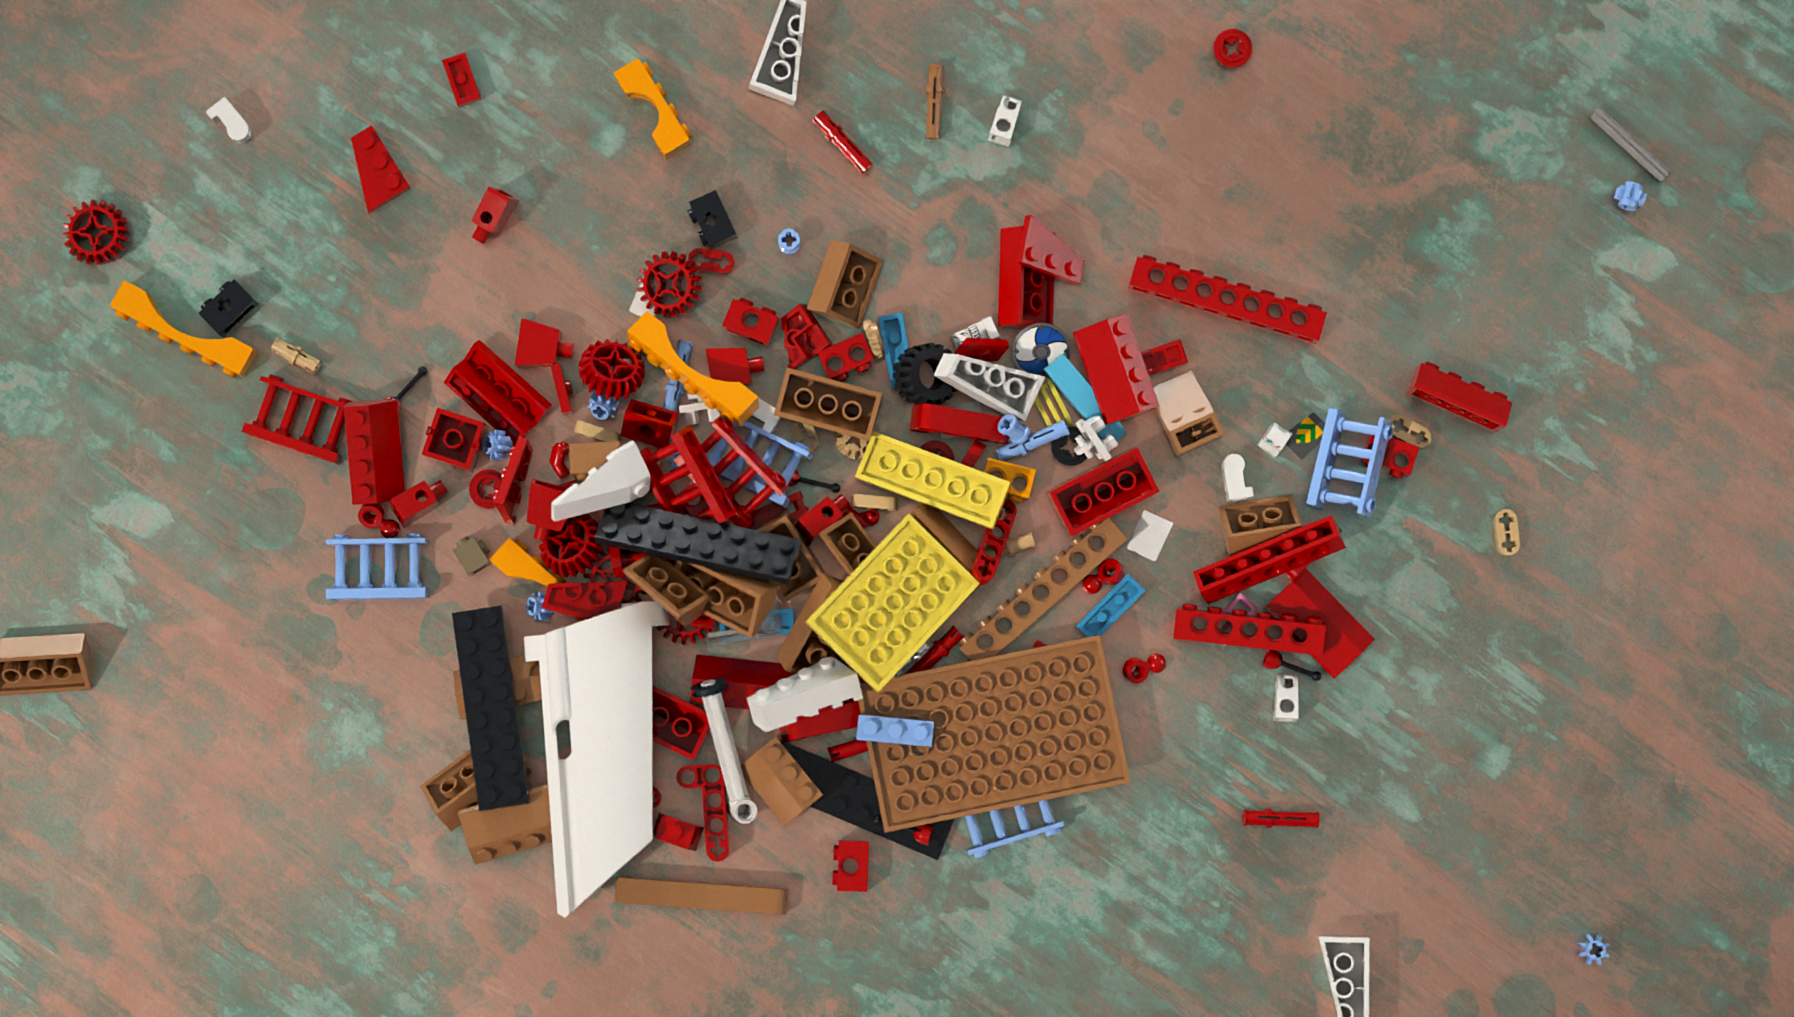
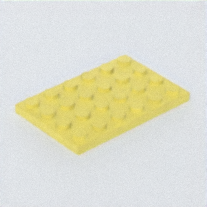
[805,514,980,692]

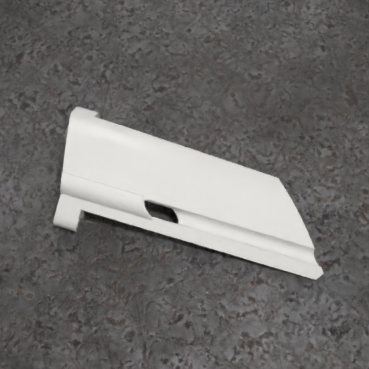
[524,601,670,918]

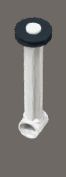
[690,678,758,824]

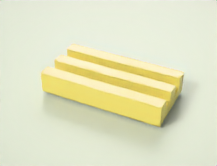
[1034,380,1074,427]

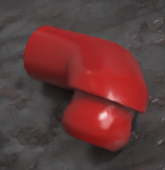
[549,442,570,480]
[843,506,880,528]

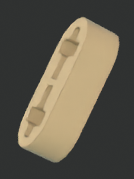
[1389,414,1432,450]
[787,419,819,453]
[573,420,621,442]
[851,494,899,511]
[1493,509,1520,556]

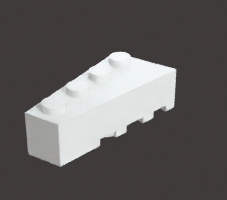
[748,0,807,106]
[933,353,1045,421]
[747,656,863,732]
[1319,936,1369,1017]

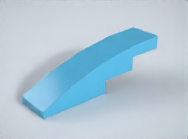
[1044,354,1128,442]

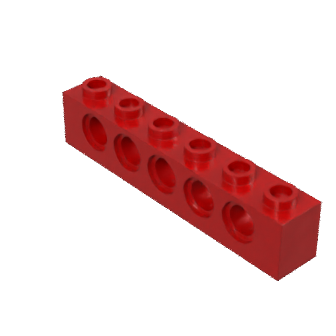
[1193,515,1346,604]
[1173,603,1327,656]

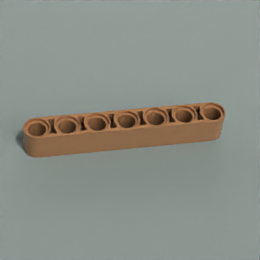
[614,877,788,915]

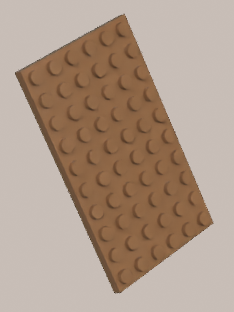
[858,635,1131,832]

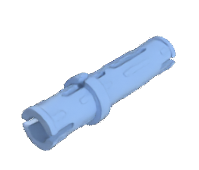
[663,340,693,412]
[996,420,1070,461]

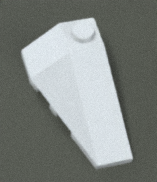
[551,440,650,522]

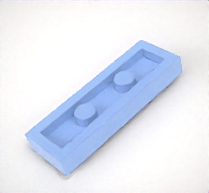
[856,715,934,747]

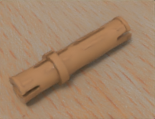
[925,64,945,140]

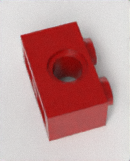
[722,298,780,347]
[620,399,678,448]
[832,840,869,892]

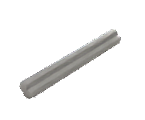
[1591,108,1670,181]

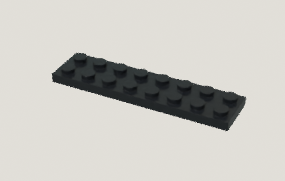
[594,503,802,585]
[452,605,530,812]
[773,737,955,860]

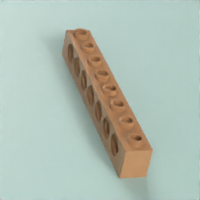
[959,518,1127,661]

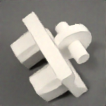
[679,392,722,425]
[1074,415,1118,462]

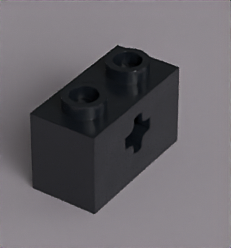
[687,190,737,249]
[198,279,259,338]

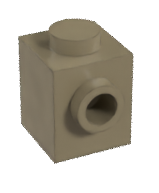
[452,536,492,577]

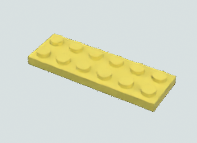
[855,431,1011,530]

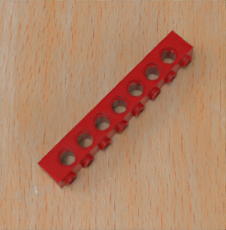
[1128,255,1327,344]

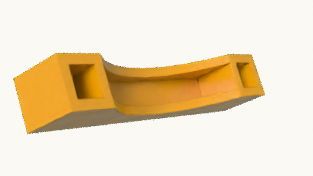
[110,280,258,378]
[627,311,759,428]
[489,538,583,623]

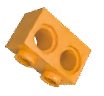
[984,458,1036,503]

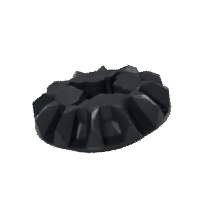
[1051,427,1087,466]

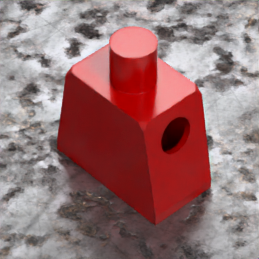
[472,186,519,244]
[515,318,574,368]
[705,348,765,387]
[527,479,569,542]
[390,480,448,528]
[795,494,850,546]
[652,812,704,851]

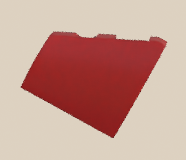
[781,304,833,370]

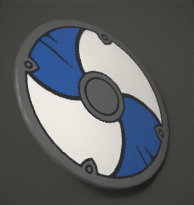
[1012,323,1071,378]

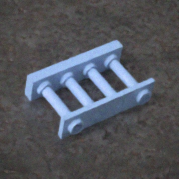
[1306,408,1393,518]
[707,421,813,509]
[326,533,429,600]
[965,800,1064,858]

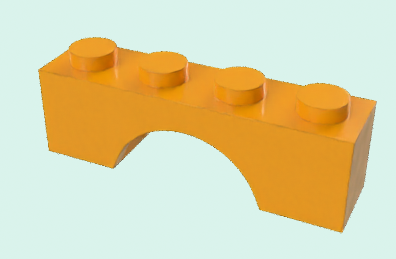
[613,58,692,160]

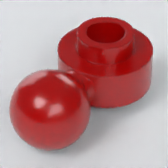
[358,503,400,538]
[1082,558,1125,594]
[1123,653,1166,684]

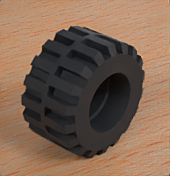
[893,343,958,405]

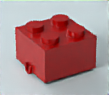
[422,407,488,472]

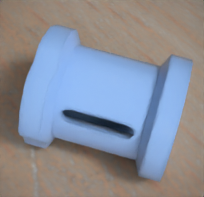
[778,228,801,254]
[998,414,1030,445]

